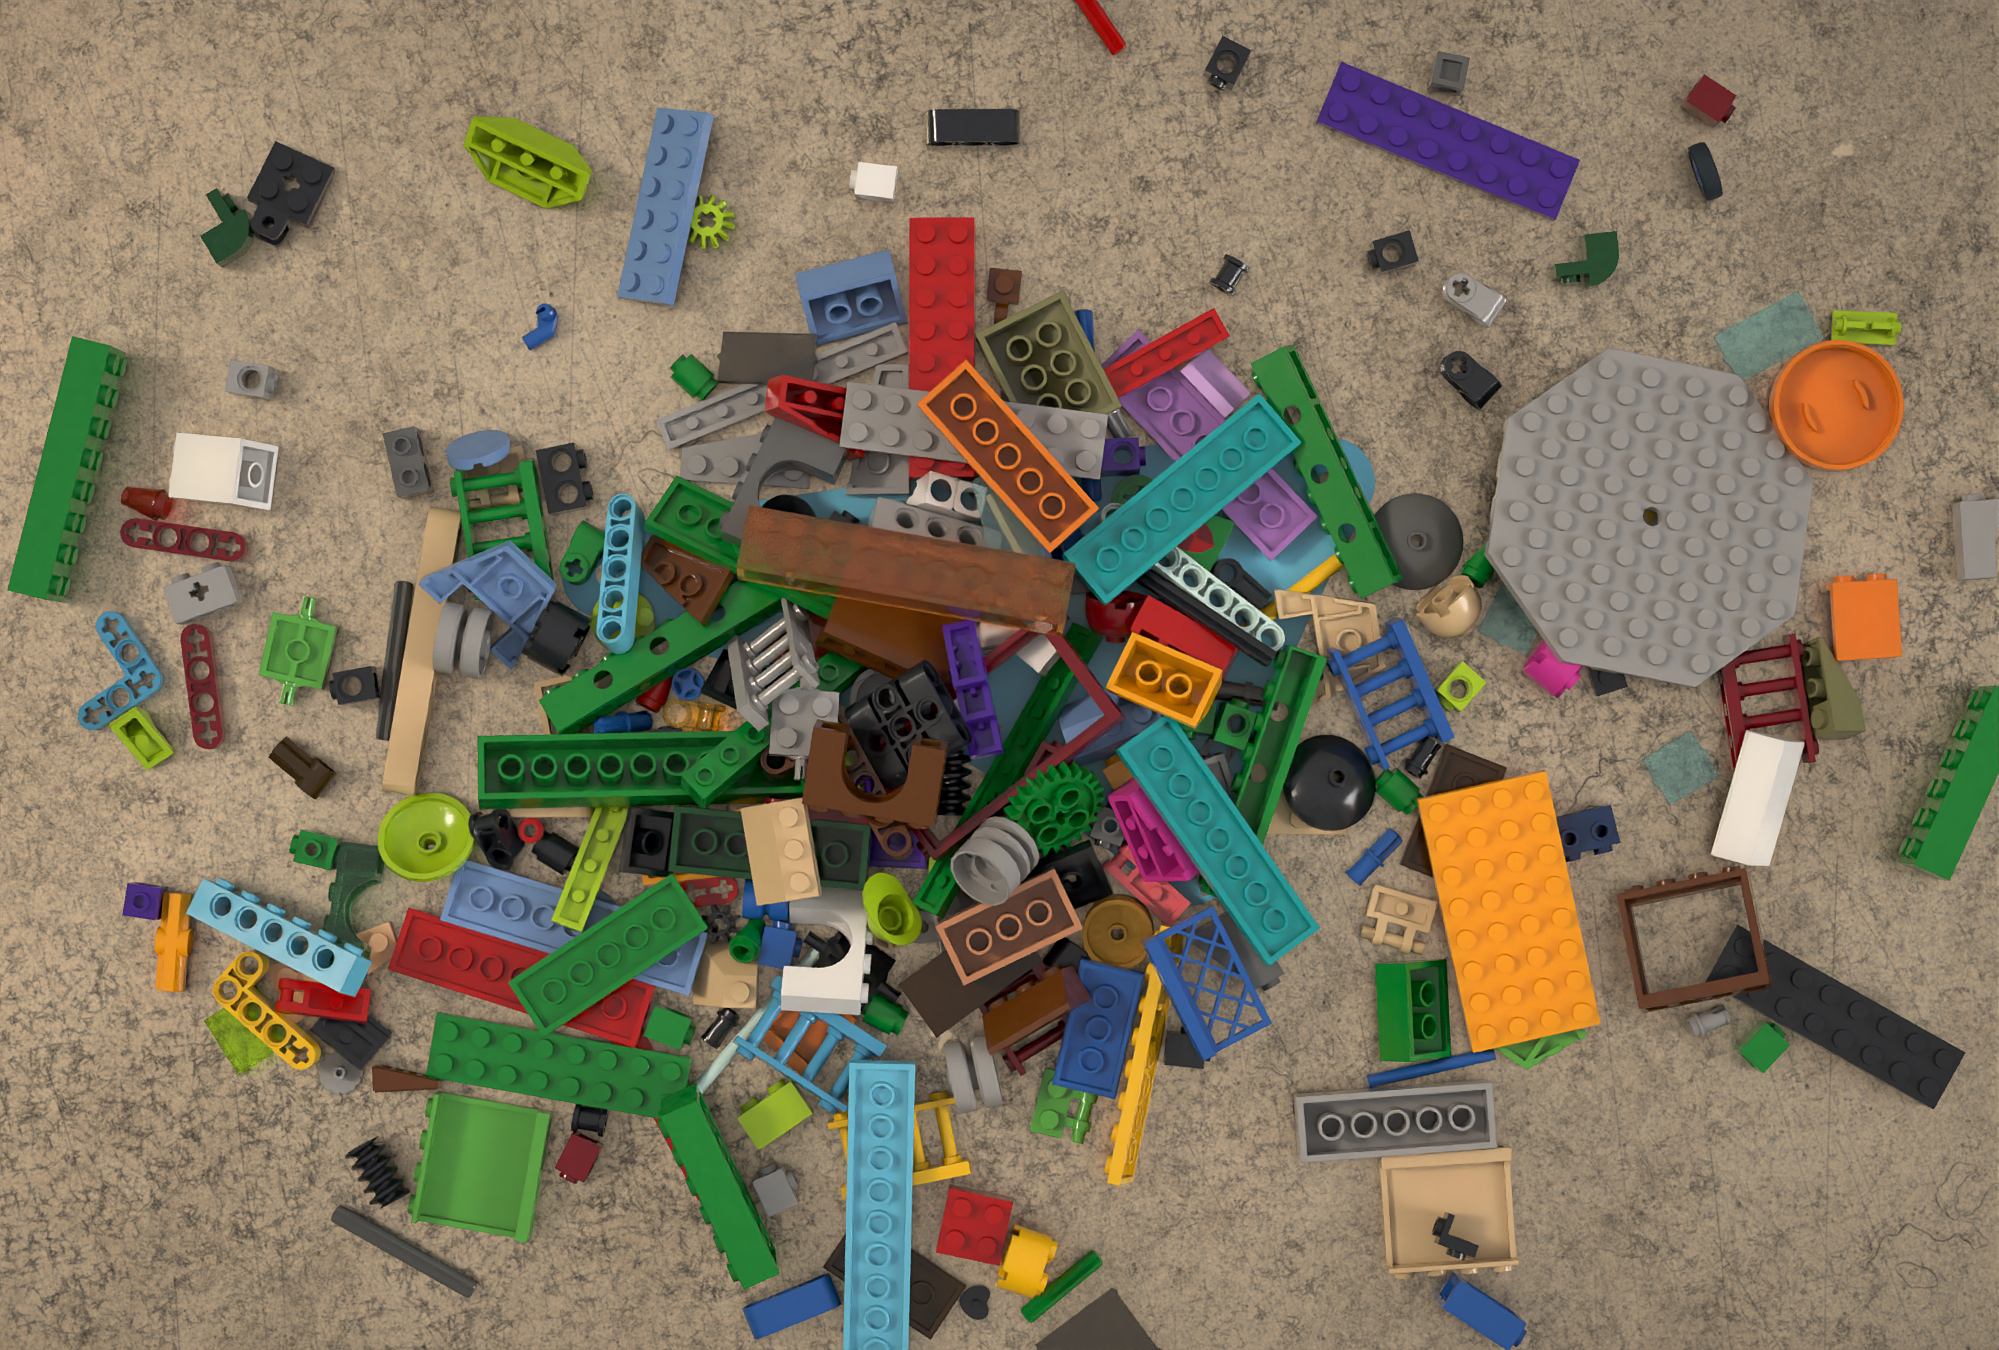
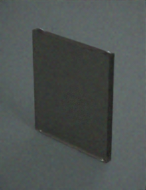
[1035,1287,1161,1350]

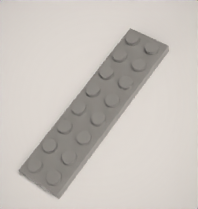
[839,382,1108,480]

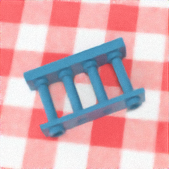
[733,975,887,1115]

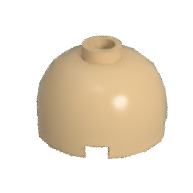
[1416,575,1482,637]

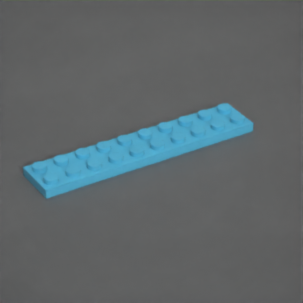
[843,1060,915,1350]

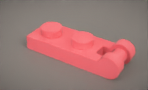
[1102,842,1191,926]

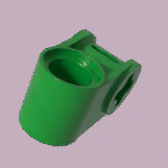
[559,520,605,585]

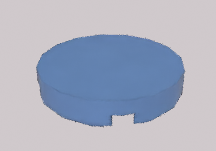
[445,430,511,470]

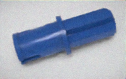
[593,710,653,733]
[1345,828,1403,886]

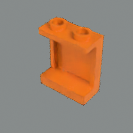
[1826,573,1902,661]
[762,1010,858,1075]

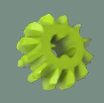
[688,194,735,250]

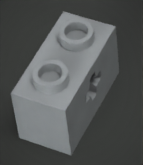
[163,562,243,625]

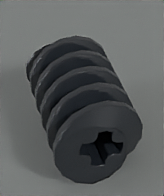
[937,750,972,816]
[345,1136,411,1209]

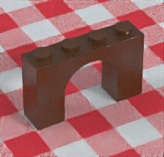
[802,719,949,829]

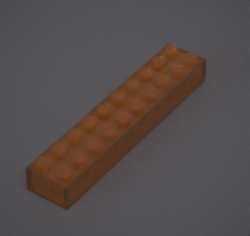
[737,505,1076,637]

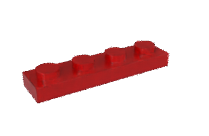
[1103,308,1230,399]

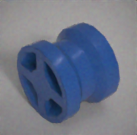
[672,668,705,700]

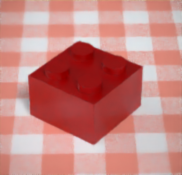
[936,1184,1013,1266]

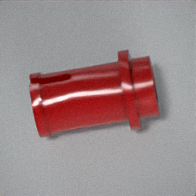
[518,817,545,843]

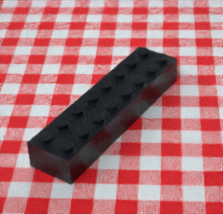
[1699,923,1966,1109]

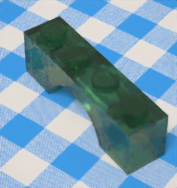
[323,842,385,979]

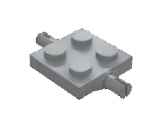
[769,677,839,781]

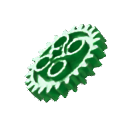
[1004,762,1105,856]

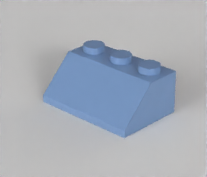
[795,250,907,346]
[1058,691,1163,767]

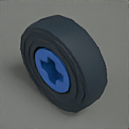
[1688,142,1723,201]

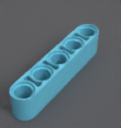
[597,494,645,654]

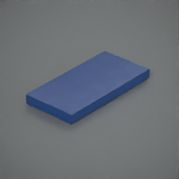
[1052,957,1145,1099]

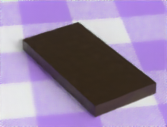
[1399,744,1507,878]
[898,950,1042,1038]
[823,1233,967,1340]

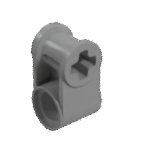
[1442,273,1507,328]

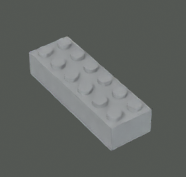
[1293,1079,1497,1163]

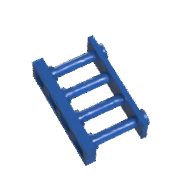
[1326,617,1455,770]

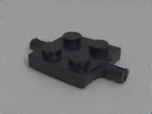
[803,930,902,1012]

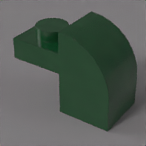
[200,188,255,267]
[1550,231,1619,290]

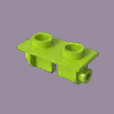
[1831,310,1901,346]

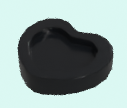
[959,1284,990,1320]

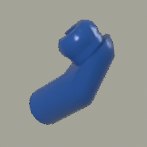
[522,303,558,351]

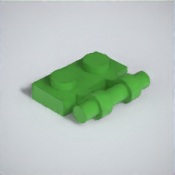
[1030,1067,1098,1144]

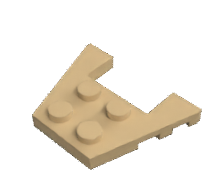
[1273,589,1386,706]

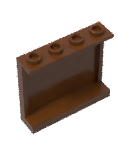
[815,534,970,683]

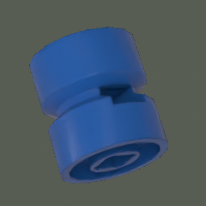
[742,879,790,922]

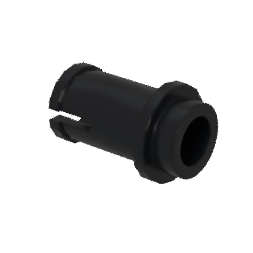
[1404,737,1442,779]
[701,1008,740,1049]

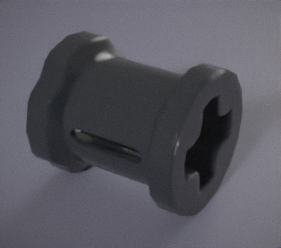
[1209,254,1250,297]
[571,1104,609,1137]

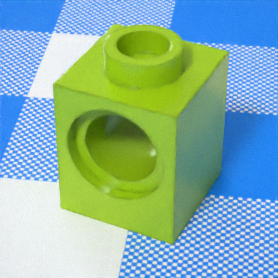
[1434,661,1487,712]

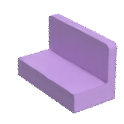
[1180,349,1250,419]

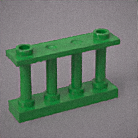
[450,458,554,600]

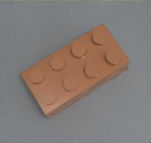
[935,867,1083,986]

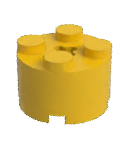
[995,1224,1058,1299]

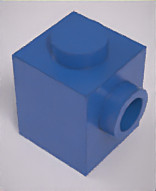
[758,921,803,969]

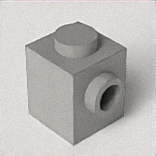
[752,1163,800,1218]

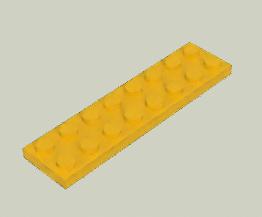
[1105,925,1186,1186]

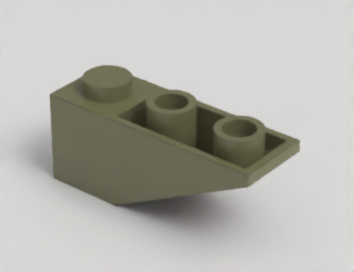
[1800,637,1866,740]

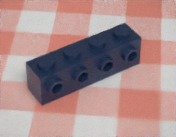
[1556,804,1621,862]

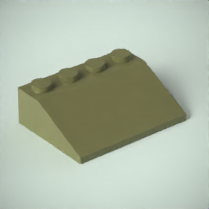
[975,290,1122,414]

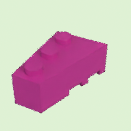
[1107,777,1199,882]

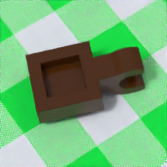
[986,268,1022,324]

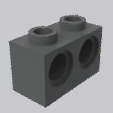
[382,426,434,499]

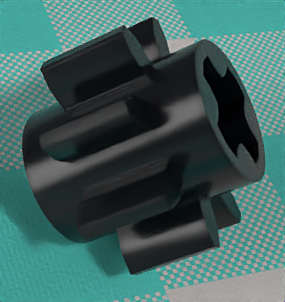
[701,905,741,943]

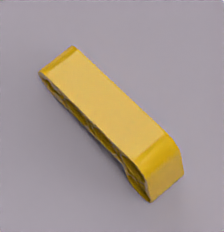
[212,949,321,1070]

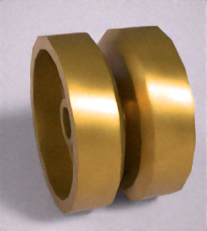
[1081,894,1154,969]

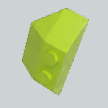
[463,116,592,209]

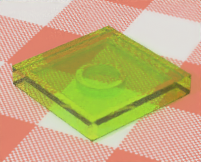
[204,985,295,1075]

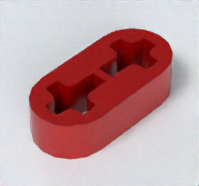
[681,877,739,907]

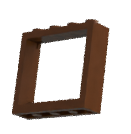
[1617,866,1773,1013]

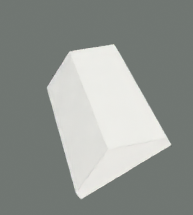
[1711,730,1805,866]

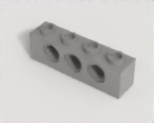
[864,497,1003,576]

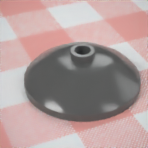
[1374,493,1464,590]

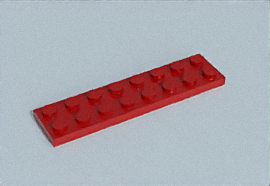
[388,908,656,1048]

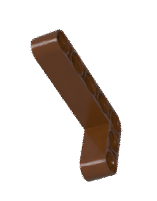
[761,714,914,860]

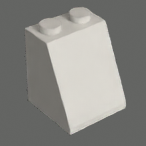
[168,433,279,511]

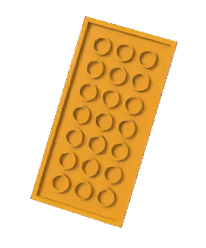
[1417,770,1601,1053]

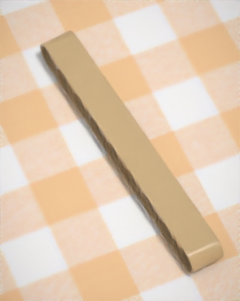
[382,506,463,796]

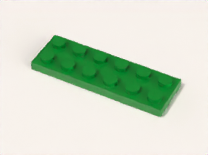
[508,873,709,1037]

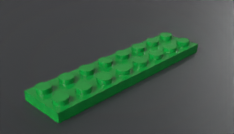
[644,475,850,619]
[426,1012,692,1119]

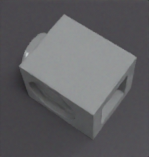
[225,359,278,400]

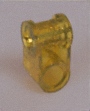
[662,699,726,732]

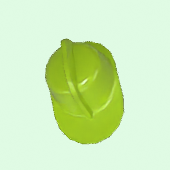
[862,873,922,946]

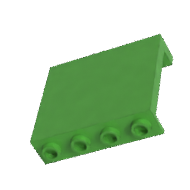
[408,1091,553,1243]

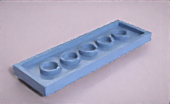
[617,108,714,306]

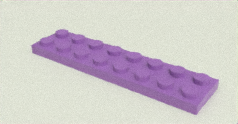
[1101,329,1318,562]

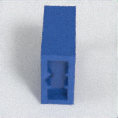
[1435,1272,1527,1350]

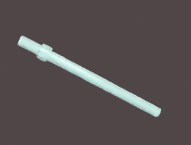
[694,948,819,1094]

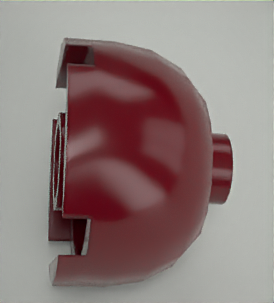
[1085,591,1147,643]

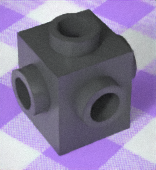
[1088,801,1126,850]

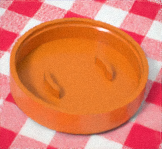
[1769,340,1904,472]

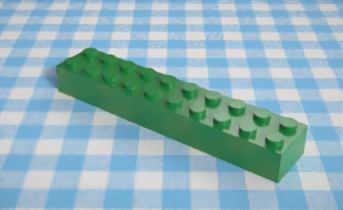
[477,731,805,810]

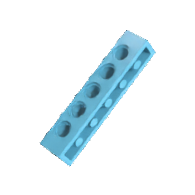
[186,877,372,997]

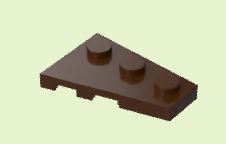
[641,534,735,628]

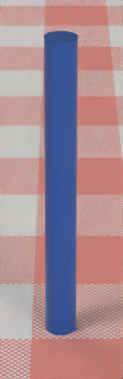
[1366,1049,1496,1088]

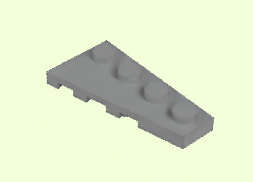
[845,364,911,495]
[680,433,811,489]

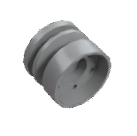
[950,816,1039,906]

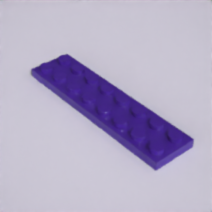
[1316,62,1580,221]

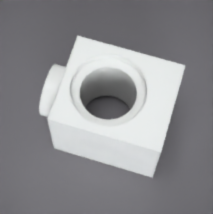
[849,162,898,203]

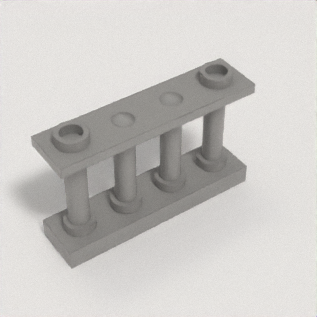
[727,598,820,731]

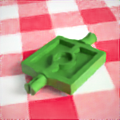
[258,596,338,706]

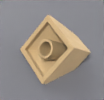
[693,940,760,1009]

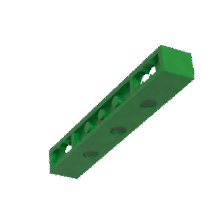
[1251,345,1404,599]
[539,577,783,734]
[1198,645,1327,897]
[681,651,869,810]

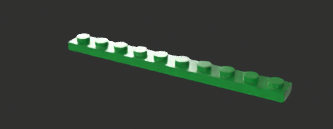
[912,622,1103,919]

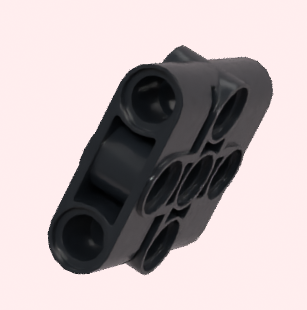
[844,660,973,791]

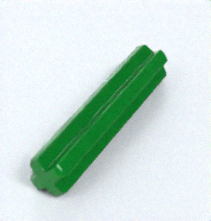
[1021,1250,1103,1323]

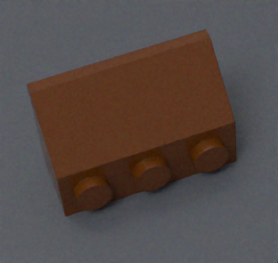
[982,964,1091,1056]

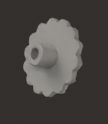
[318,1051,364,1095]

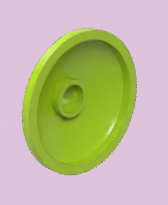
[377,792,475,882]

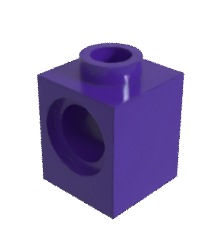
[1101,437,1146,477]
[122,882,168,920]

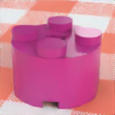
[1522,640,1583,698]

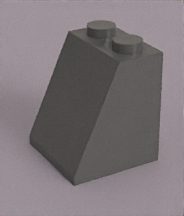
[1186,911,1284,991]

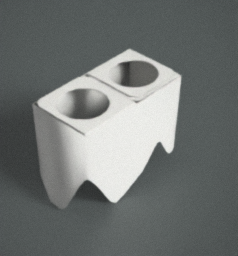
[906,471,987,523]

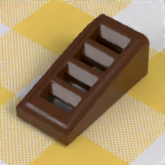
[372,1064,443,1093]

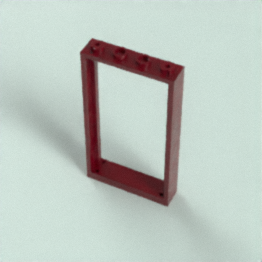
[857,611,1126,861]

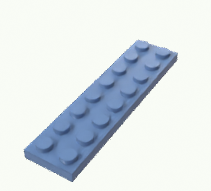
[440,860,709,996]

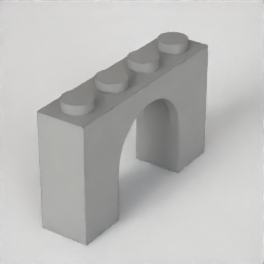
[1952,493,1999,581]

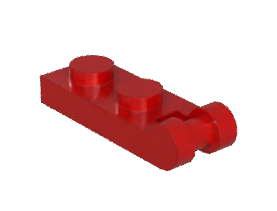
[275,978,371,1024]

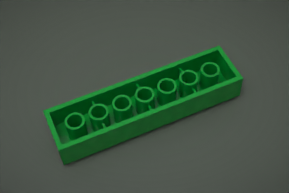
[7,336,127,602]

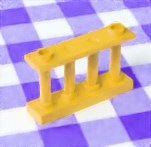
[827,1090,971,1200]

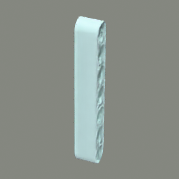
[1094,503,1285,651]

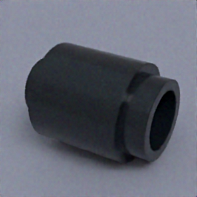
[531,831,579,875]

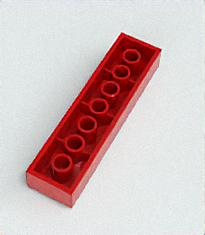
[909,217,976,481]

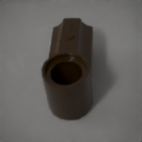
[268,736,337,800]

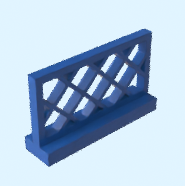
[1141,906,1272,1061]

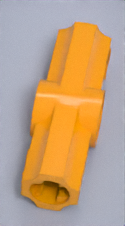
[155,892,194,992]

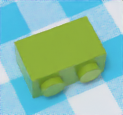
[737,1078,814,1150]

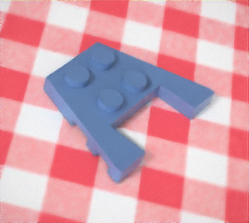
[418,540,557,669]

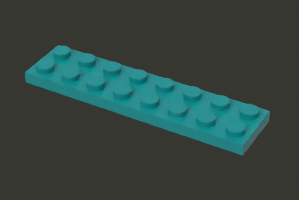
[1062,393,1302,606]
[1115,716,1320,967]

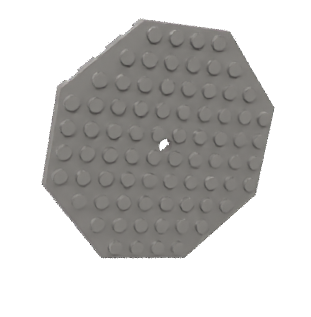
[1484,348,1813,688]

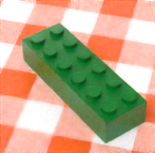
[1898,685,1999,881]
[657,1083,780,1290]

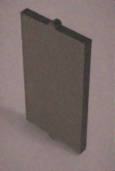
[717,332,818,384]

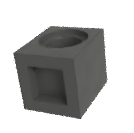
[1427,51,1470,96]

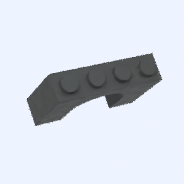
[718,417,848,569]

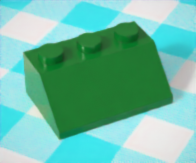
[1375,959,1451,1062]

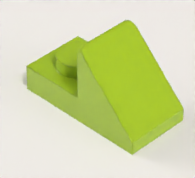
[109,706,174,771]

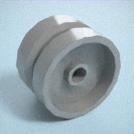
[433,602,494,679]
[944,1035,1003,1114]

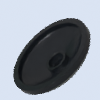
[1282,735,1376,831]

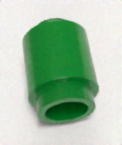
[670,354,719,401]
[1375,768,1424,815]
[860,993,909,1035]

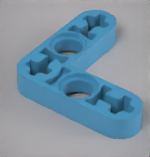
[78,612,164,730]

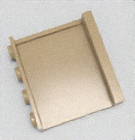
[1378,1144,1520,1279]

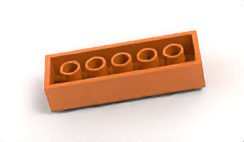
[917,360,1099,554]

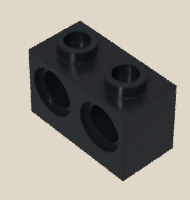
[536,442,594,516]

